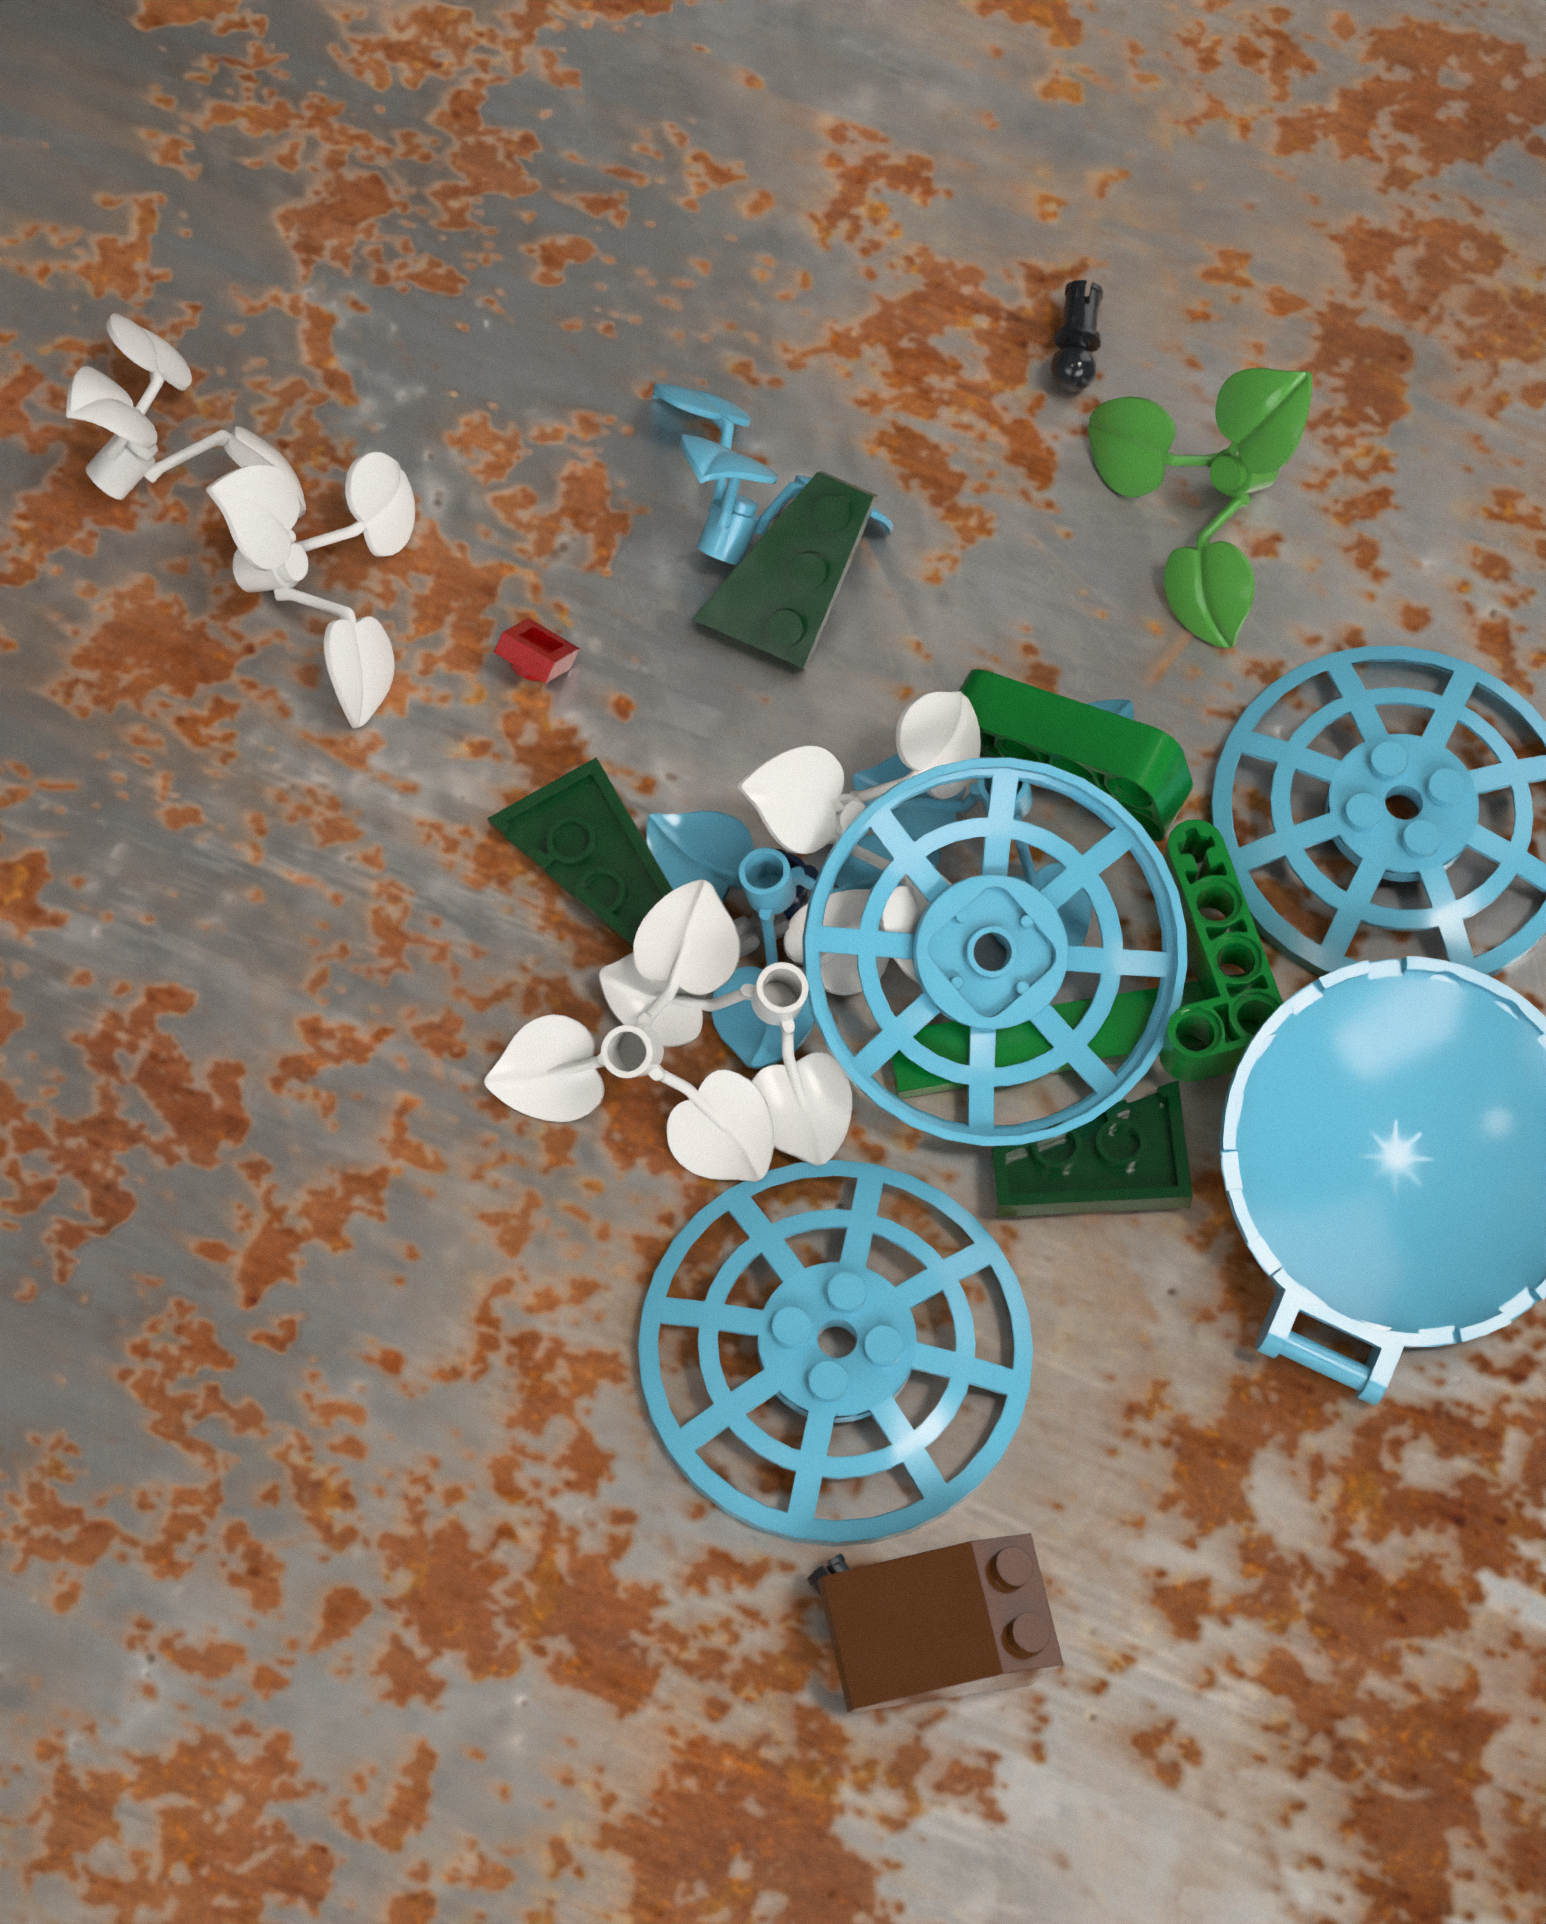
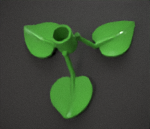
[1088,367,1312,648]

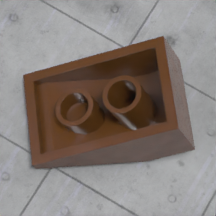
[817,1533,1064,1713]

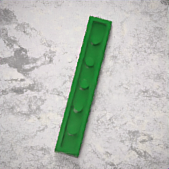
[889,973,1261,1099]

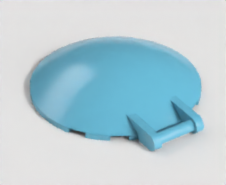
[1220,956,1546,1406]

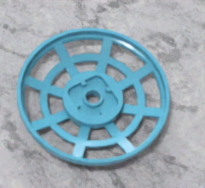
[1209,646,1546,977]
[802,757,1187,1146]
[638,1160,1033,1547]

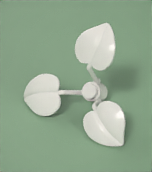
[66,313,306,519]
[206,452,415,728]
[737,691,981,984]
[484,879,774,1182]
[599,889,889,1166]

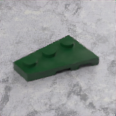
[692,471,878,668]
[487,757,673,949]
[990,1080,1193,1217]

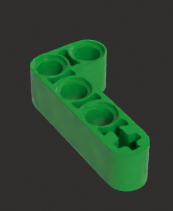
[958,669,1193,841]
[1159,819,1283,1082]

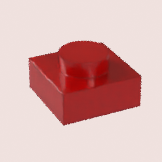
[494,618,580,684]

